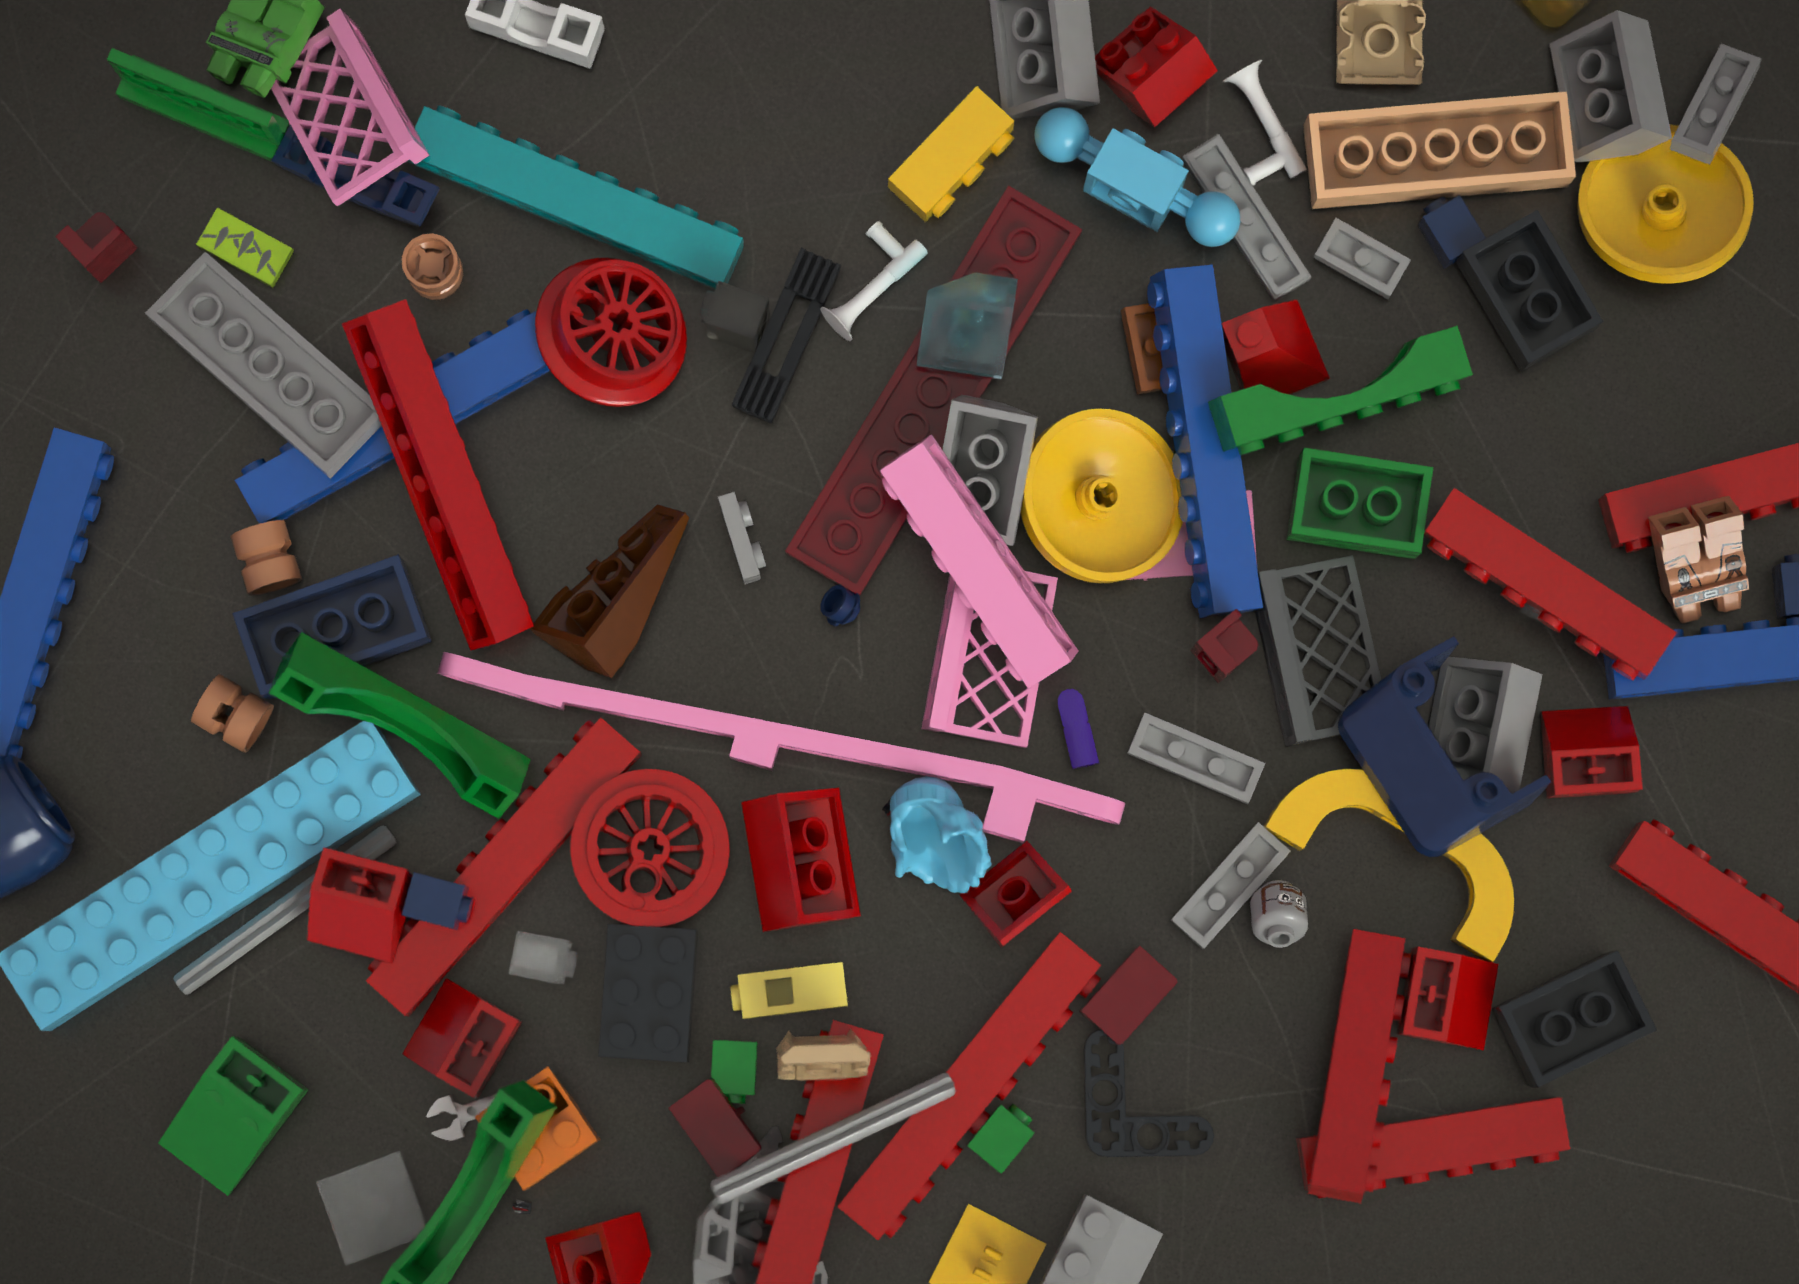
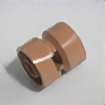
[402,233,463,300]
[230,520,302,595]
[191,674,274,753]

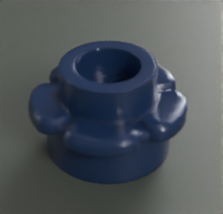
[820,585,860,626]

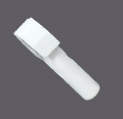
[426,1094,496,1141]

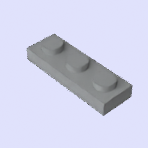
[1670,44,1761,165]
[1127,713,1265,804]
[1170,822,1291,949]

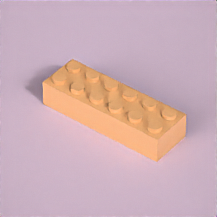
[1303,92,1576,209]

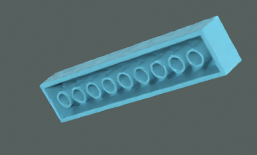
[0,721,421,1031]

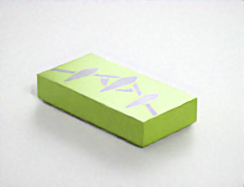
[196,208,294,288]

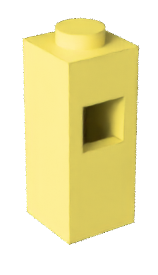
[730,962,848,1019]

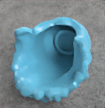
[890,776,992,893]

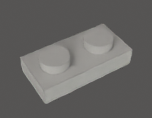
[1313,218,1411,299]
[718,492,766,584]

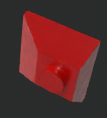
[1221,299,1330,395]
[545,1211,651,1284]

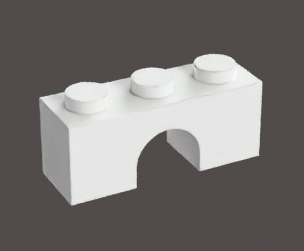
[465,0,605,69]

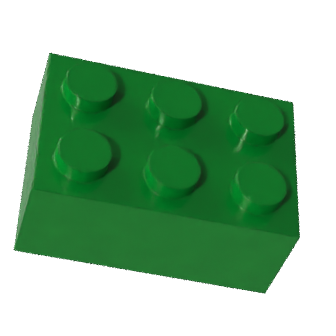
[1286,447,1433,559]

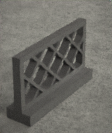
[1255,555,1381,747]

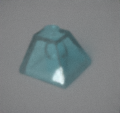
[916,272,1018,379]

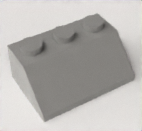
[990,0,1100,119]
[1549,10,1672,163]
[942,394,1038,546]
[1428,657,1543,794]
[1040,1194,1163,1284]

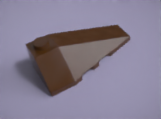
[530,504,689,678]

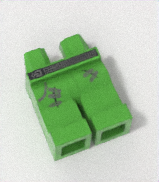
[206,0,325,98]

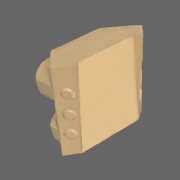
[1336,0,1426,85]
[776,1029,870,1080]

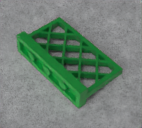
[107,48,290,161]

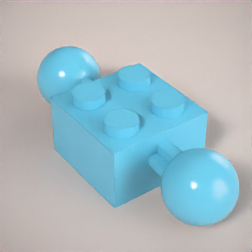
[1034,107,1241,247]

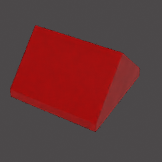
[959,841,1072,948]

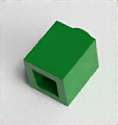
[711,1040,758,1104]
[966,1103,1035,1174]

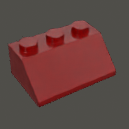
[741,788,861,932]

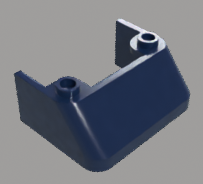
[1338,637,1551,857]

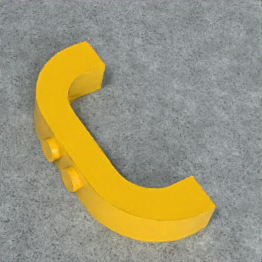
[1263,769,1514,962]

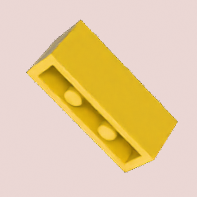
[888,86,1014,222]

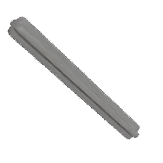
[173,825,396,995]
[710,1073,956,1204]

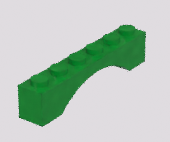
[1208,325,1473,455]
[268,632,531,819]
[381,1080,557,1284]

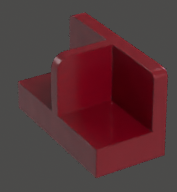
[55,212,137,284]
[1190,608,1258,684]
[1079,945,1177,1045]
[669,1078,762,1178]

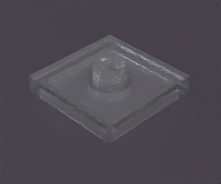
[316,1151,427,1265]

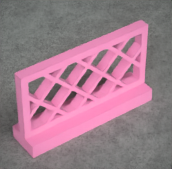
[271,9,429,206]
[921,571,1058,748]

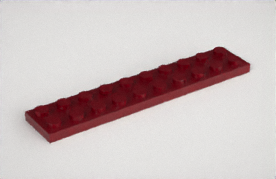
[785,185,1082,596]

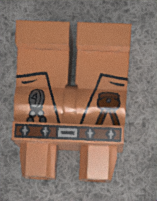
[1648,496,1749,623]

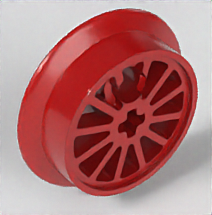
[535,257,687,407]
[570,769,730,927]

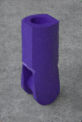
[1058,689,1099,770]

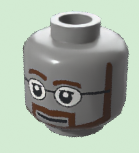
[1250,880,1308,948]

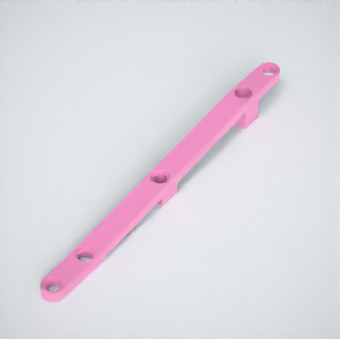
[437,652,1125,843]

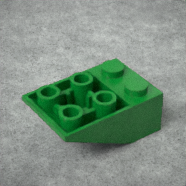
[158,1036,309,1196]

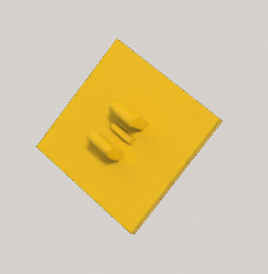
[928,1204,1047,1284]

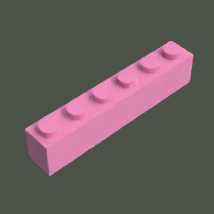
[880,434,1079,689]

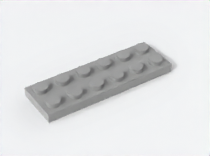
[145,252,382,479]

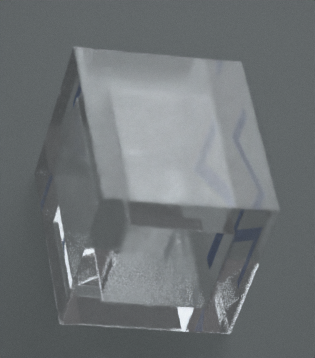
[509,931,578,985]

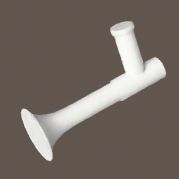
[1223,59,1307,186]
[820,221,928,341]

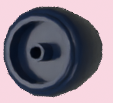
[0,754,75,898]

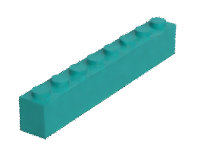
[407,106,744,293]

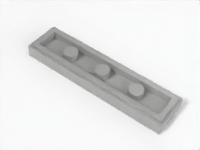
[1182,134,1311,302]

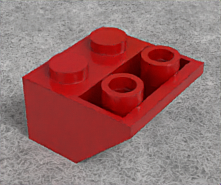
[1095,6,1218,127]
[1540,706,1643,798]
[307,847,413,963]
[1397,947,1499,1050]
[402,978,523,1098]

